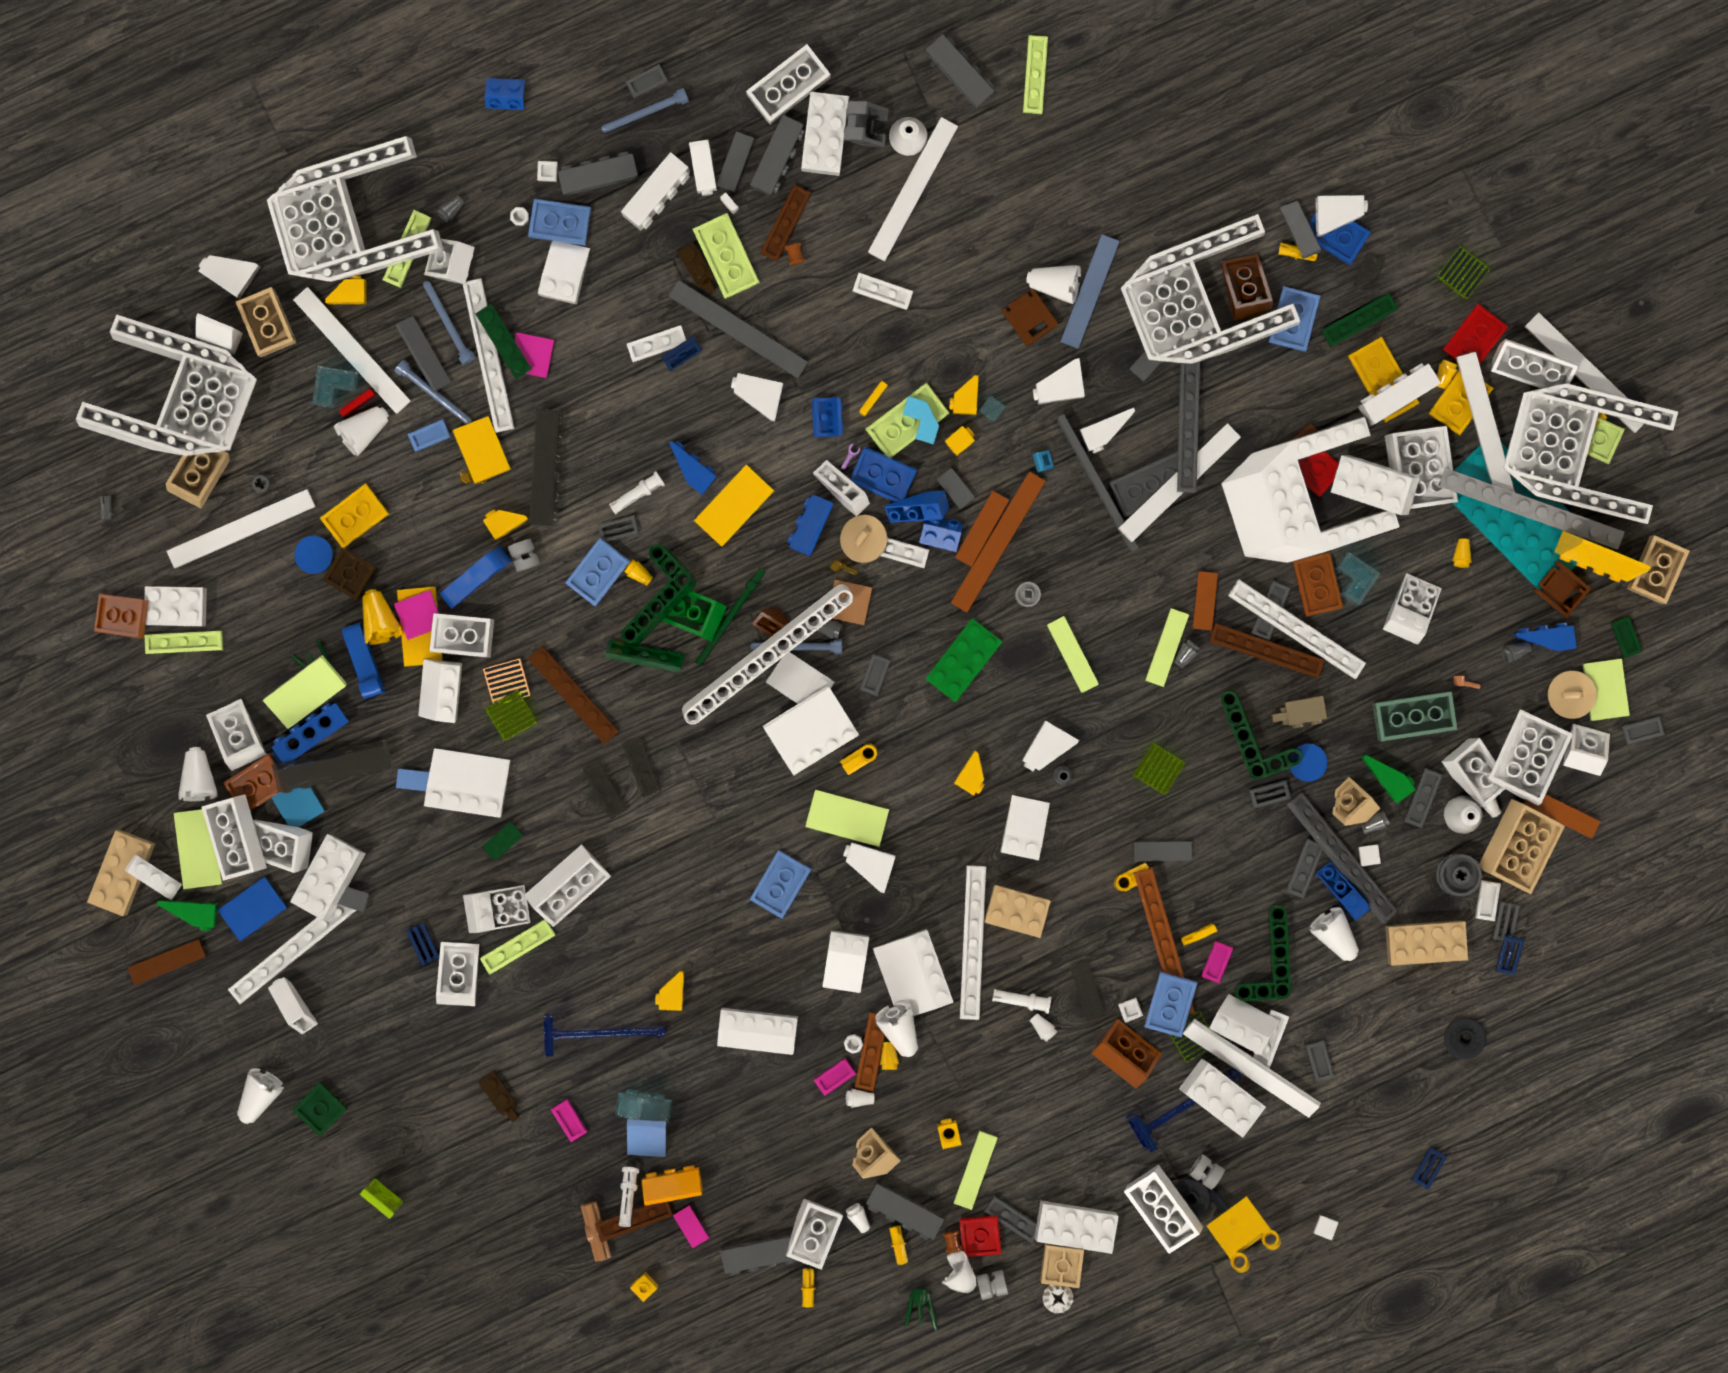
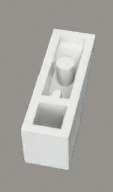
[1079,408,1135,453]
[813,460,870,516]

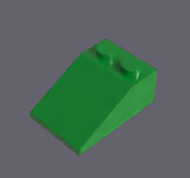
[658,590,727,642]

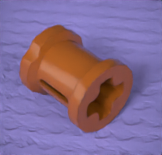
[784,243,806,266]
[942,1230,963,1253]

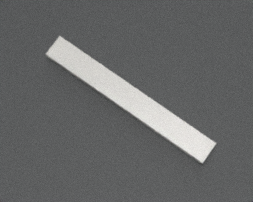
[868,117,958,262]
[463,278,515,433]
[293,287,411,414]
[1525,313,1644,433]
[1456,352,1515,493]
[1118,423,1241,542]
[167,489,316,569]
[1228,580,1366,679]
[960,865,986,1020]
[228,904,356,1004]
[1183,1019,1320,1118]

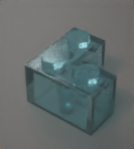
[312,366,359,409]
[1335,552,1381,606]
[615,1089,672,1123]

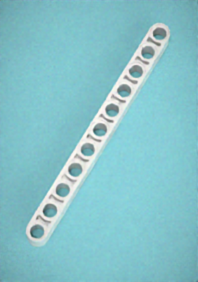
[682,584,853,724]

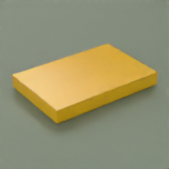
[1428,370,1493,436]
[453,416,510,484]
[320,483,389,548]

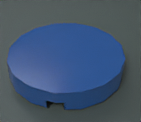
[295,536,333,574]
[1289,744,1327,782]

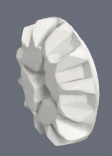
[1043,1285,1073,1314]

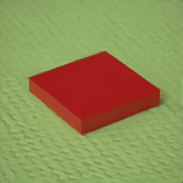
[959,1215,1002,1257]

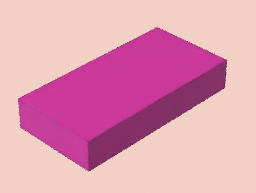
[1201,941,1233,984]
[814,1058,856,1096]
[551,1099,588,1142]
[673,1205,709,1248]

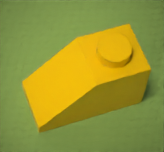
[326,276,367,305]
[949,375,978,415]
[483,509,529,540]
[954,751,985,796]
[655,971,684,1011]

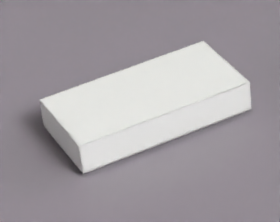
[1475,880,1501,921]

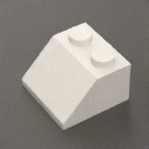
[424,239,474,284]
[1563,724,1610,776]

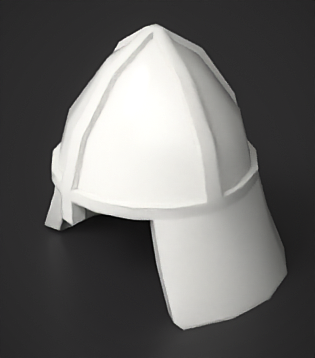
[942,1251,976,1293]

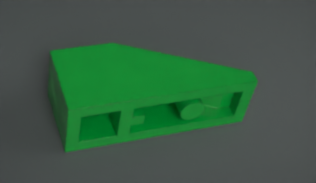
[1361,755,1416,803]
[157,900,218,931]

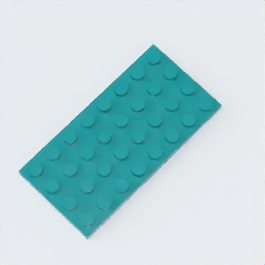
[1452,442,1599,590]

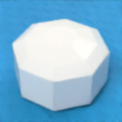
[510,207,529,226]
[844,1034,863,1054]

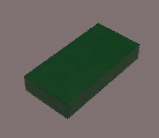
[1610,616,1643,659]
[482,822,524,861]

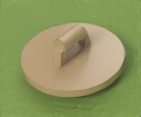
[840,515,888,563]
[1548,671,1597,719]

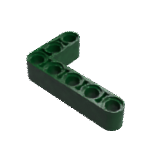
[621,544,696,645]
[1221,689,1303,780]
[1234,904,1291,1001]

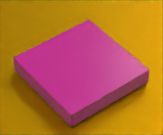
[509,332,554,378]
[394,590,439,640]

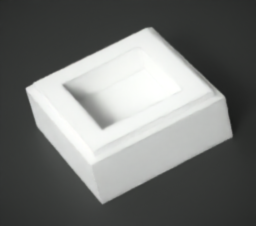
[537,161,558,182]
[721,193,739,214]
[1358,844,1381,866]
[1118,997,1143,1023]
[1313,1215,1339,1240]

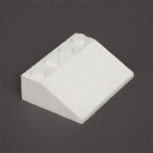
[1385,426,1458,509]
[763,686,859,775]
[1488,709,1573,806]
[424,748,510,818]
[873,929,954,1016]

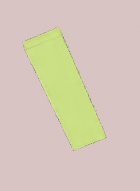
[1023,35,1048,114]
[383,210,432,288]
[1145,608,1189,687]
[1047,616,1099,693]
[144,631,223,654]
[480,919,556,975]
[953,1131,998,1210]

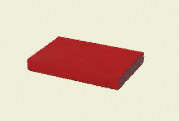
[1442,304,1508,365]
[1298,431,1339,497]

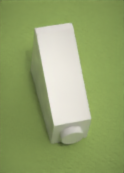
[689,140,717,196]
[1315,195,1368,237]
[199,255,261,299]
[1033,358,1085,404]
[731,373,783,422]
[1022,721,1079,771]
[843,842,896,893]
[268,977,318,1034]

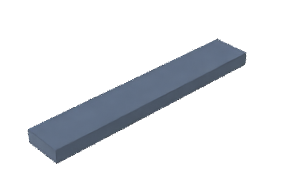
[1060,235,1119,349]

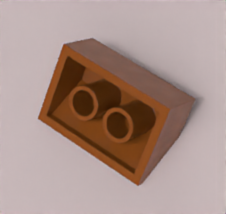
[1091,1018,1162,1089]

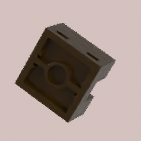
[323,547,378,601]

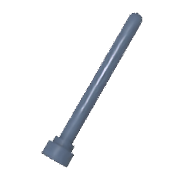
[601,88,689,133]
[423,281,476,365]
[394,359,472,425]
[750,639,842,654]

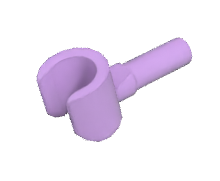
[841,444,860,470]

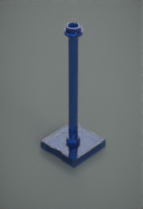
[544,1014,664,1057]
[1125,1069,1242,1152]

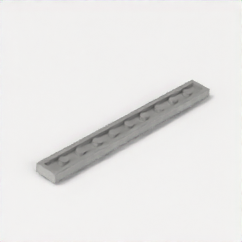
[1438,468,1624,550]

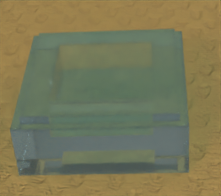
[979,395,1006,422]

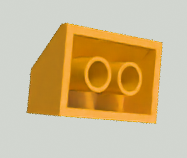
[642,1165,703,1205]

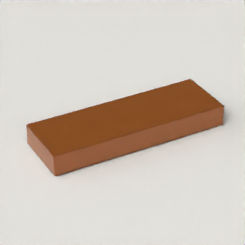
[1192,571,1218,631]

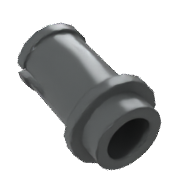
[99,496,114,520]

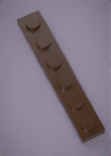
[1209,623,1324,678]
[528,646,619,744]

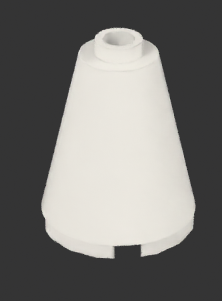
[889,117,927,156]
[1027,265,1081,304]
[334,406,389,456]
[178,747,218,801]
[1444,795,1482,834]
[1310,907,1359,961]
[875,1002,918,1057]
[237,1068,284,1124]

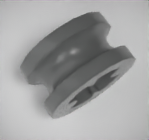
[252,475,270,492]

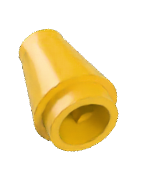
[1437,359,1457,389]
[1452,539,1472,568]
[624,559,653,586]
[880,1042,899,1070]

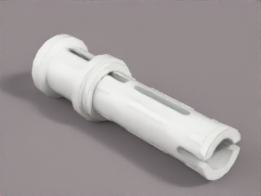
[609,471,665,514]
[992,989,1051,1014]
[619,1167,639,1227]

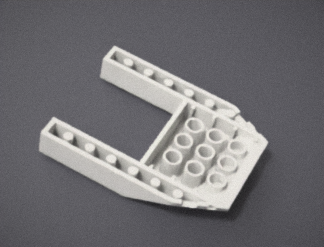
[267,136,444,282]
[1121,214,1300,364]
[76,315,257,456]
[1503,383,1678,524]
[1221,417,1400,563]

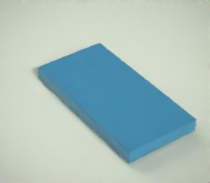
[272,752,325,827]

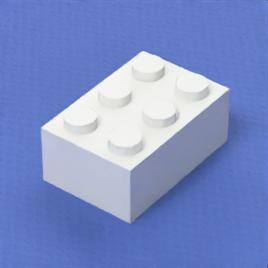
[145,586,207,626]

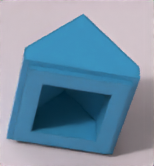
[1032,450,1054,473]

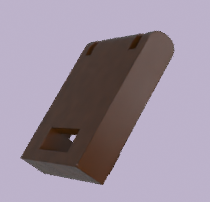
[1001,288,1058,347]
[1533,561,1591,618]

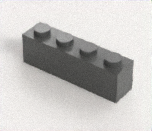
[925,34,994,109]
[750,115,805,197]
[558,152,639,196]
[866,1181,944,1240]
[720,1234,797,1276]

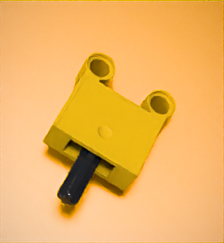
[1207,1188,1281,1273]

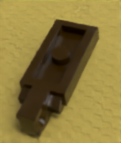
[677,242,715,295]
[478,1071,520,1123]

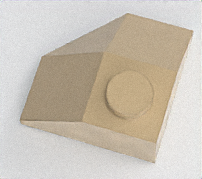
[1332,777,1380,826]
[852,1128,900,1179]

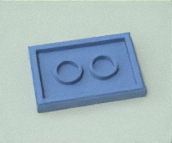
[528,199,591,246]
[1268,286,1320,352]
[565,537,631,607]
[749,850,811,919]
[1144,971,1197,1037]
[627,1119,666,1157]

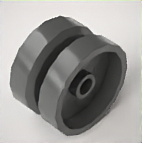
[1435,854,1482,897]

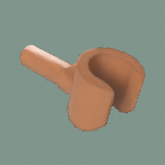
[1454,676,1480,689]

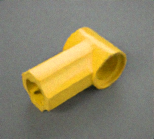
[840,744,877,775]
[1114,863,1149,891]

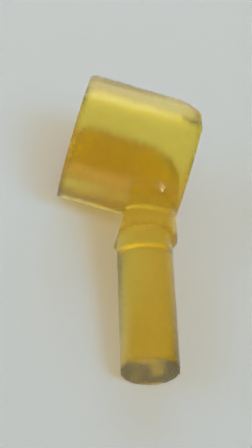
[460,472,487,484]
[829,560,857,575]

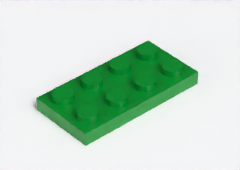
[925,619,1002,702]

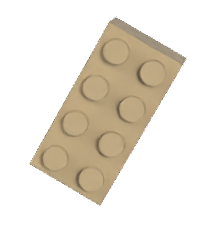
[87,830,155,916]
[1385,920,1468,966]

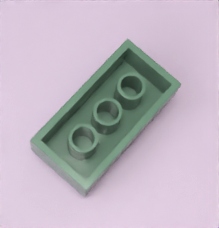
[1372,692,1457,741]

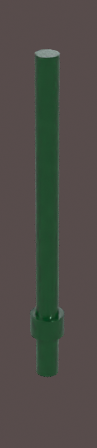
[695,567,766,666]

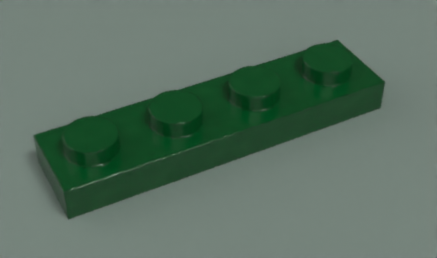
[1321,293,1398,348]
[475,304,532,379]
[605,639,684,673]

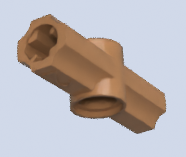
[581,1201,612,1262]

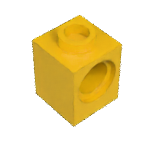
[945,426,975,456]
[937,1118,961,1149]
[630,1271,658,1302]

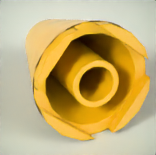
[362,589,403,645]

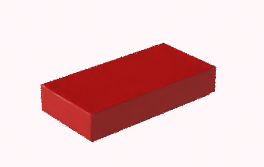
[339,389,376,418]

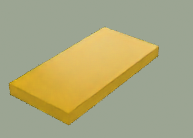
[1348,337,1419,423]
[694,465,774,547]
[397,587,443,667]

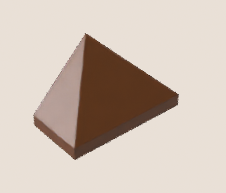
[751,608,789,643]

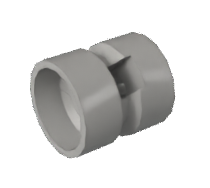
[508,538,540,572]
[1015,582,1041,607]
[1189,1154,1225,1190]
[976,1270,1008,1300]

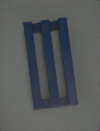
[661,336,702,371]
[406,923,440,966]
[1495,934,1524,975]
[1411,1147,1447,1190]

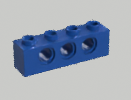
[272,702,349,766]

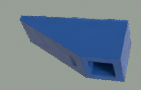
[669,441,717,495]
[885,491,949,523]
[1513,622,1577,651]
[1316,861,1370,921]

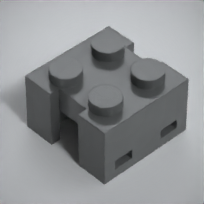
[843,101,889,147]

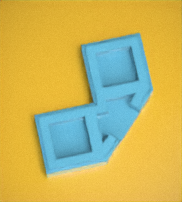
[902,396,939,444]

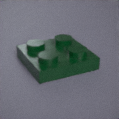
[293,1082,348,1137]

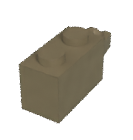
[1271,696,1327,728]

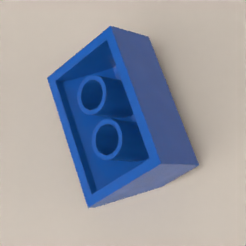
[787,495,834,557]

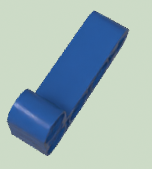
[440,546,512,609]
[342,622,385,699]

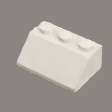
[418,659,462,723]
[1209,994,1280,1055]

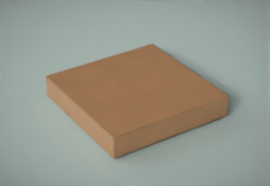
[828,580,872,625]

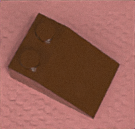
[1221,254,1273,321]

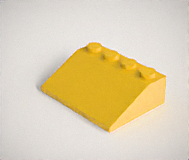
[1554,531,1651,583]

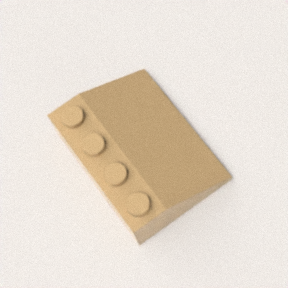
[1479,799,1565,894]

